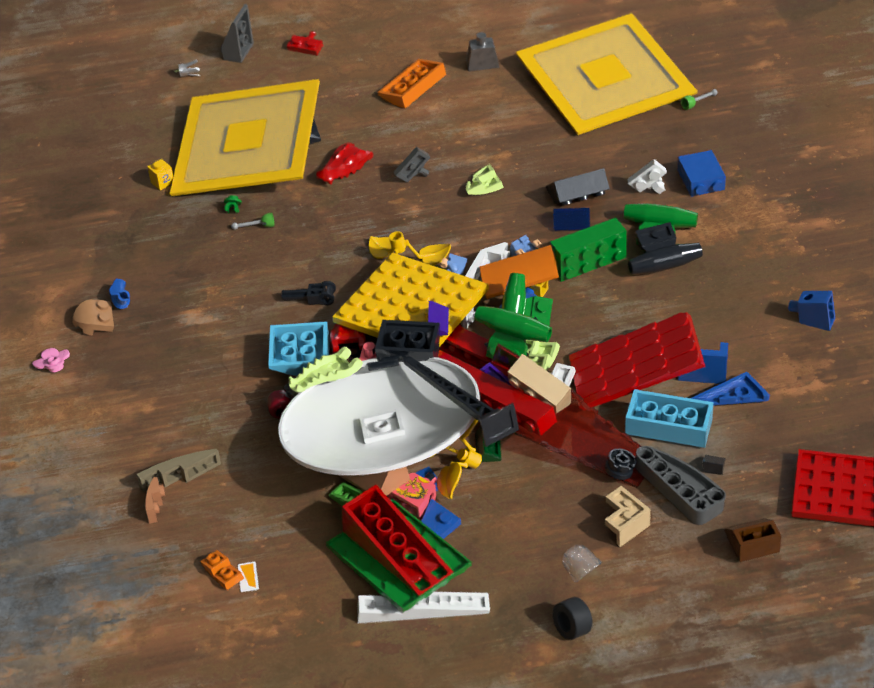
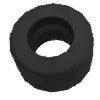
[552,597,593,640]

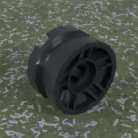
[604,449,637,480]

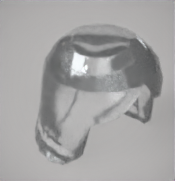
[562,545,602,582]

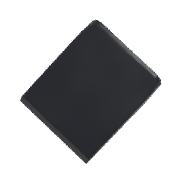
[702,455,726,475]

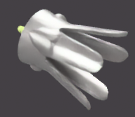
[175,60,200,77]

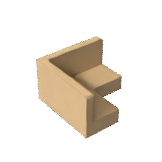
[605,486,650,547]

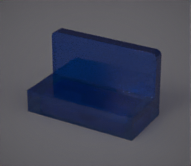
[553,208,590,231]

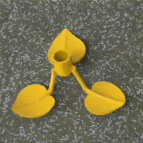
[369,231,451,265]
[428,419,482,499]

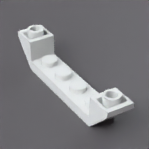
[461,242,510,329]

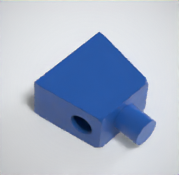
[788,291,835,331]

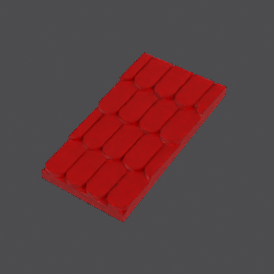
[569,312,706,410]

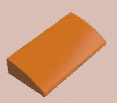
[377,59,446,108]
[480,245,559,299]

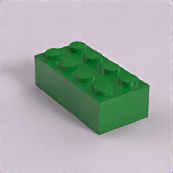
[550,218,627,282]

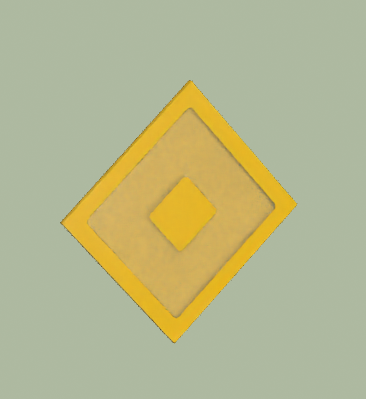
[516,13,697,135]
[170,79,320,196]

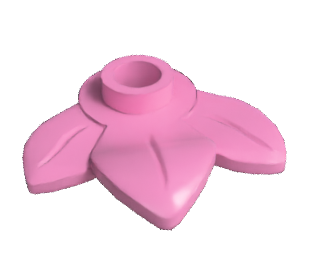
[32,348,70,372]

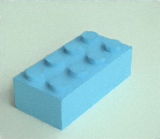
[625,389,714,448]

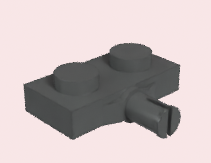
[394,147,431,183]

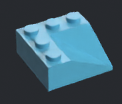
[269,322,329,376]

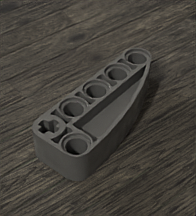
[635,446,726,525]

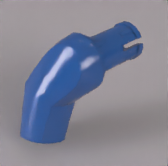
[109,279,130,309]

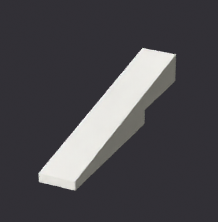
[358,592,490,623]

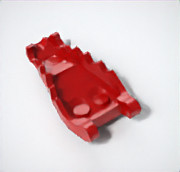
[316,142,373,185]
[330,323,367,353]

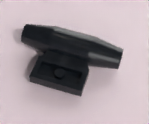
[628,222,703,275]

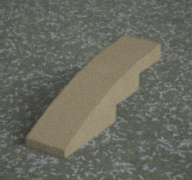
[136,449,221,492]

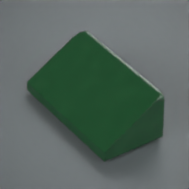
[475,426,502,462]

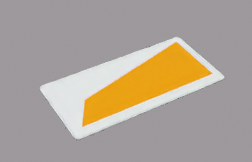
[238,562,259,592]

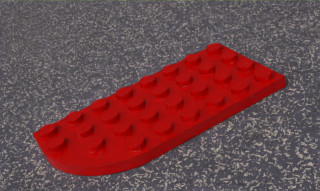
[792,449,874,526]

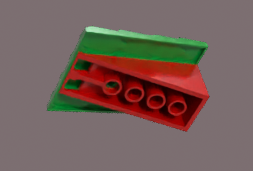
[326,484,472,612]

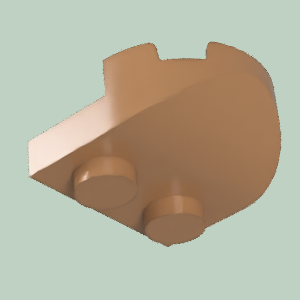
[73,300,114,335]

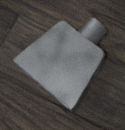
[466,32,499,71]

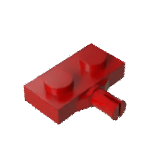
[287,31,323,56]

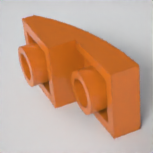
[200,550,244,590]

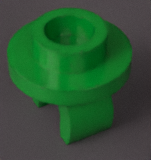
[224,195,242,213]

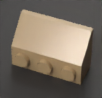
[508,354,571,413]

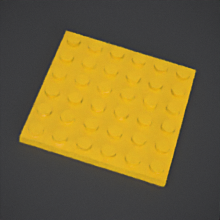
[332,253,489,347]

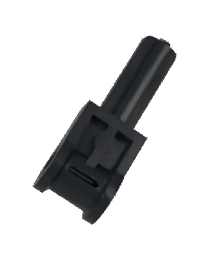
[281,281,336,306]

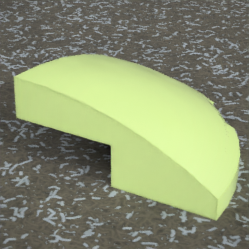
[466,164,504,195]
[526,340,560,371]

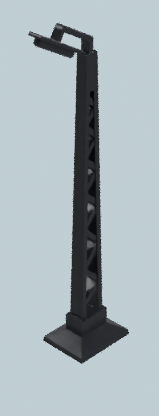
[367,354,519,447]

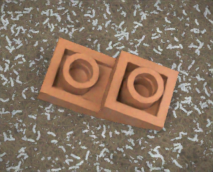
[146,477,165,524]

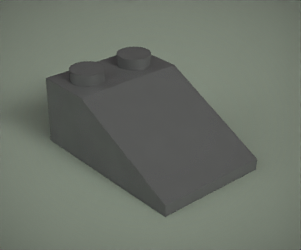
[221,4,254,63]

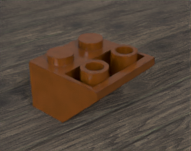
[724,518,781,562]

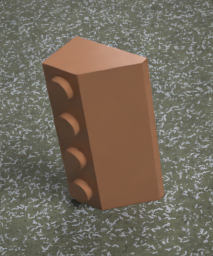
[338,466,410,496]

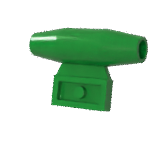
[624,203,698,245]
[501,273,553,326]
[474,306,552,365]

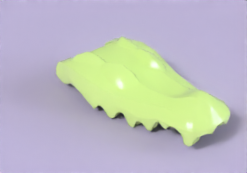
[289,347,363,393]

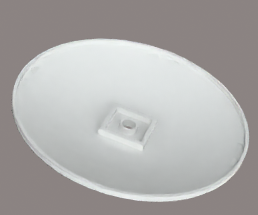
[279,357,480,475]

